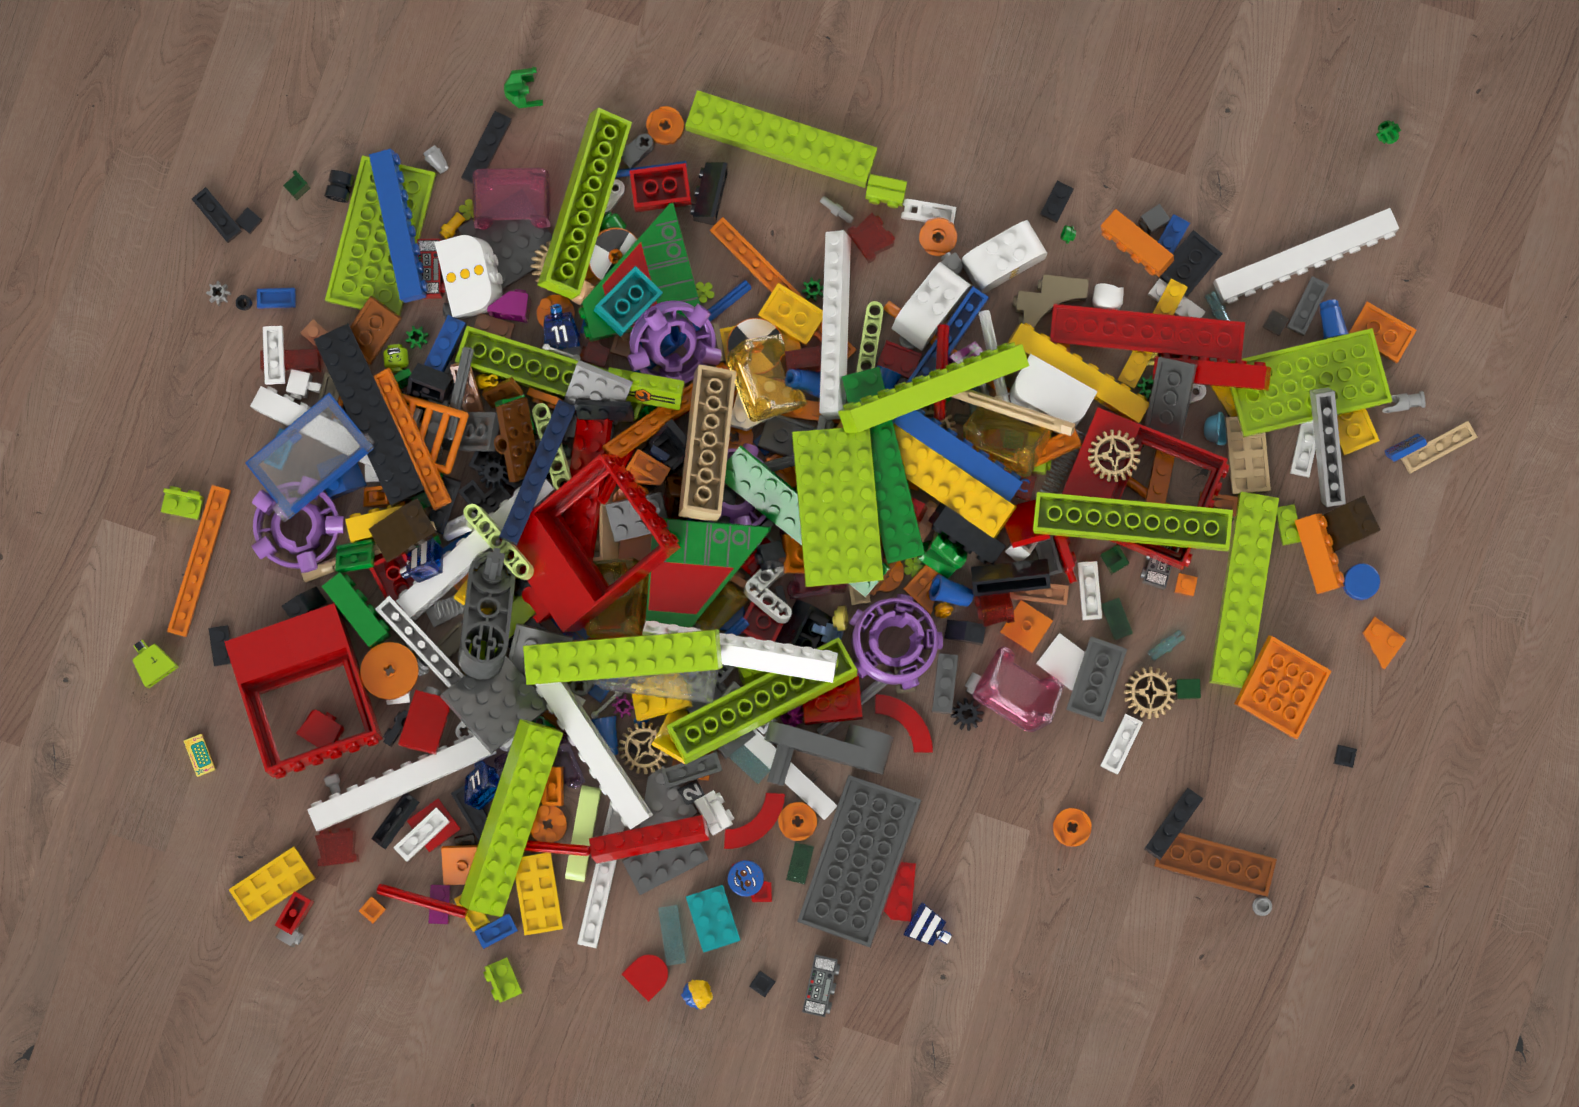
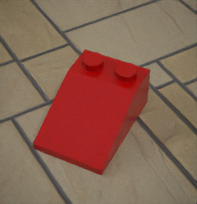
[369,553,418,609]

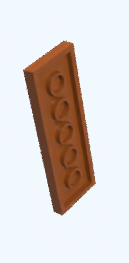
[1154,833,1277,897]

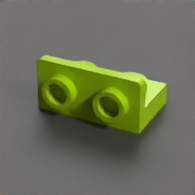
[161,486,204,520]
[483,957,523,1003]

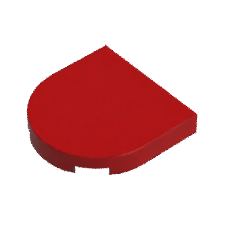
[622,955,668,1002]

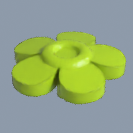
[459,199,481,221]
[696,282,715,303]
[904,557,924,578]

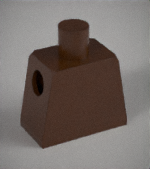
[664,474,686,520]

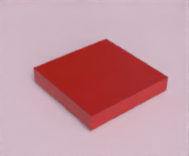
[407,798,461,852]

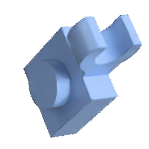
[811,623,844,643]

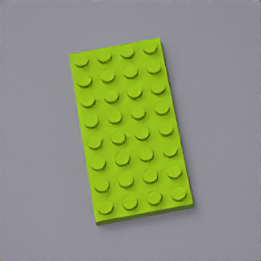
[325,155,436,316]
[1228,328,1392,438]
[792,428,884,587]

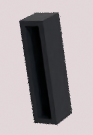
[928,502,1006,564]
[971,559,1051,596]

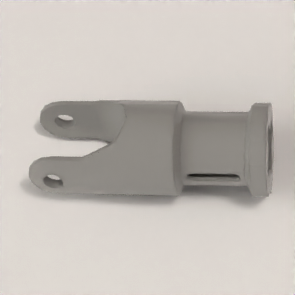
[1382,391,1426,413]

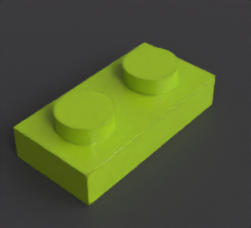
[1276,504,1301,546]

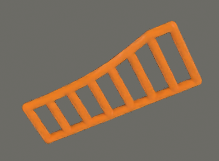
[332,393,469,474]

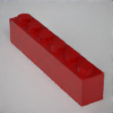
[1152,353,1271,391]
[589,815,710,864]

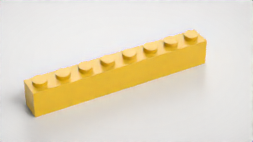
[1007,323,1149,423]

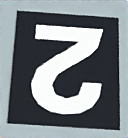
[678,779,705,805]

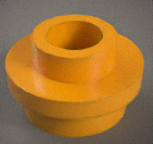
[935,602,953,618]

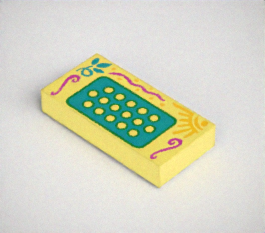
[184,734,216,777]

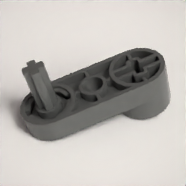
[458,548,515,680]
[764,721,894,786]

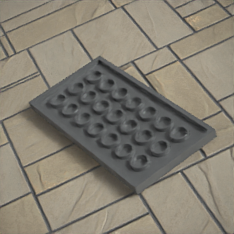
[797,775,922,948]

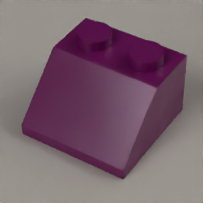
[487,289,532,323]

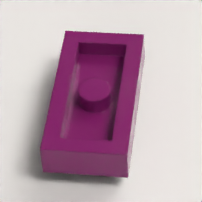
[428,885,451,924]

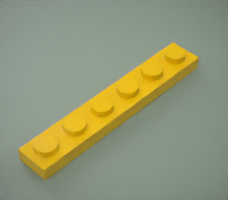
[1118,279,1188,389]

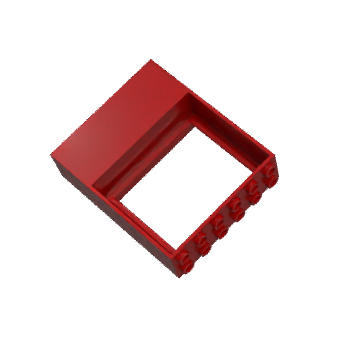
[1062,408,1230,570]
[499,454,681,632]
[224,603,383,779]

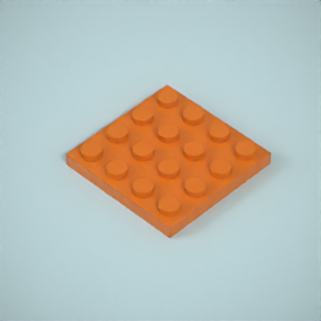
[1234,635,1331,739]

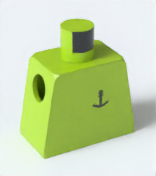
[132,640,179,689]

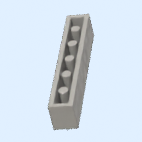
[1310,387,1346,507]

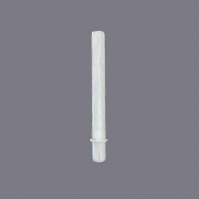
[979,310,1010,402]

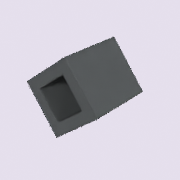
[1139,204,1170,236]

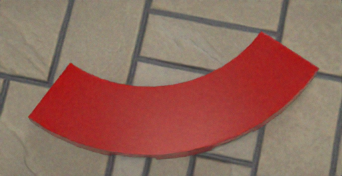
[875,694,933,753]
[724,793,785,849]

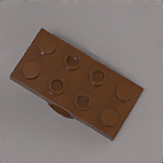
[494,397,536,482]

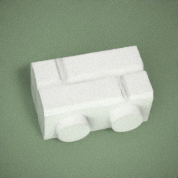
[694,790,734,836]

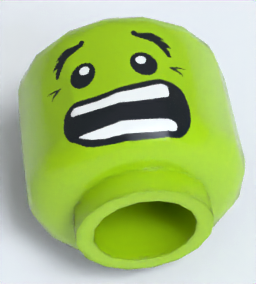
[383,344,409,373]

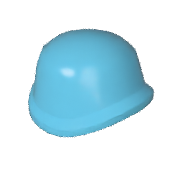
[1204,412,1227,445]

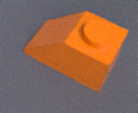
[363,486,405,507]

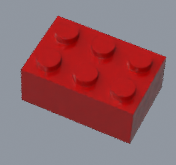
[629,163,692,213]

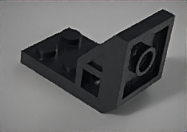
[626,419,687,493]

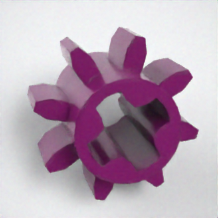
[612,694,635,719]
[780,706,804,727]

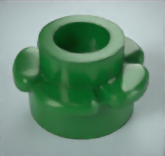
[1060,225,1076,243]

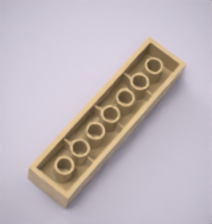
[678,365,736,522]

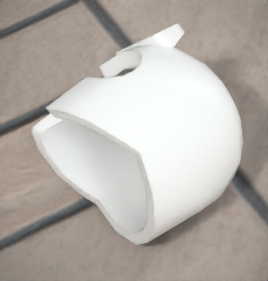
[1092,283,1124,310]

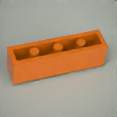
[1101,209,1174,277]
[1295,513,1345,594]

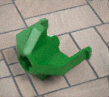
[504,66,543,108]

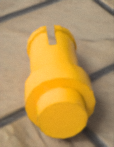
[439,212,466,239]
[475,374,498,389]

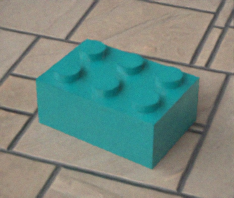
[593,266,663,337]
[686,885,741,953]

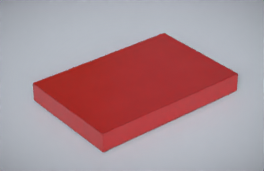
[1004,500,1050,548]
[398,690,451,755]

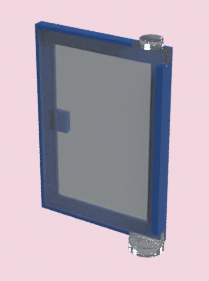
[245,393,374,522]

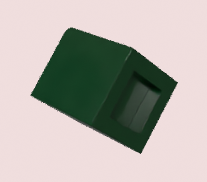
[283,170,311,200]
[1100,544,1129,575]
[1175,679,1201,700]

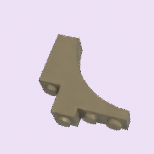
[1012,275,1089,329]

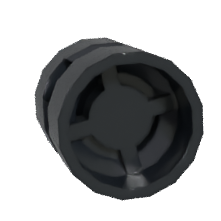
[324,170,355,203]

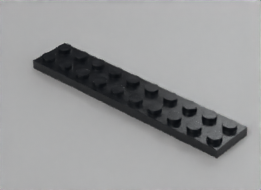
[314,323,425,507]

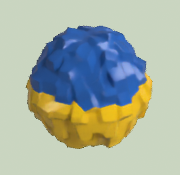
[681,980,713,1009]

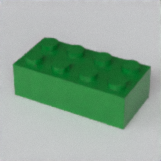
[322,572,391,649]

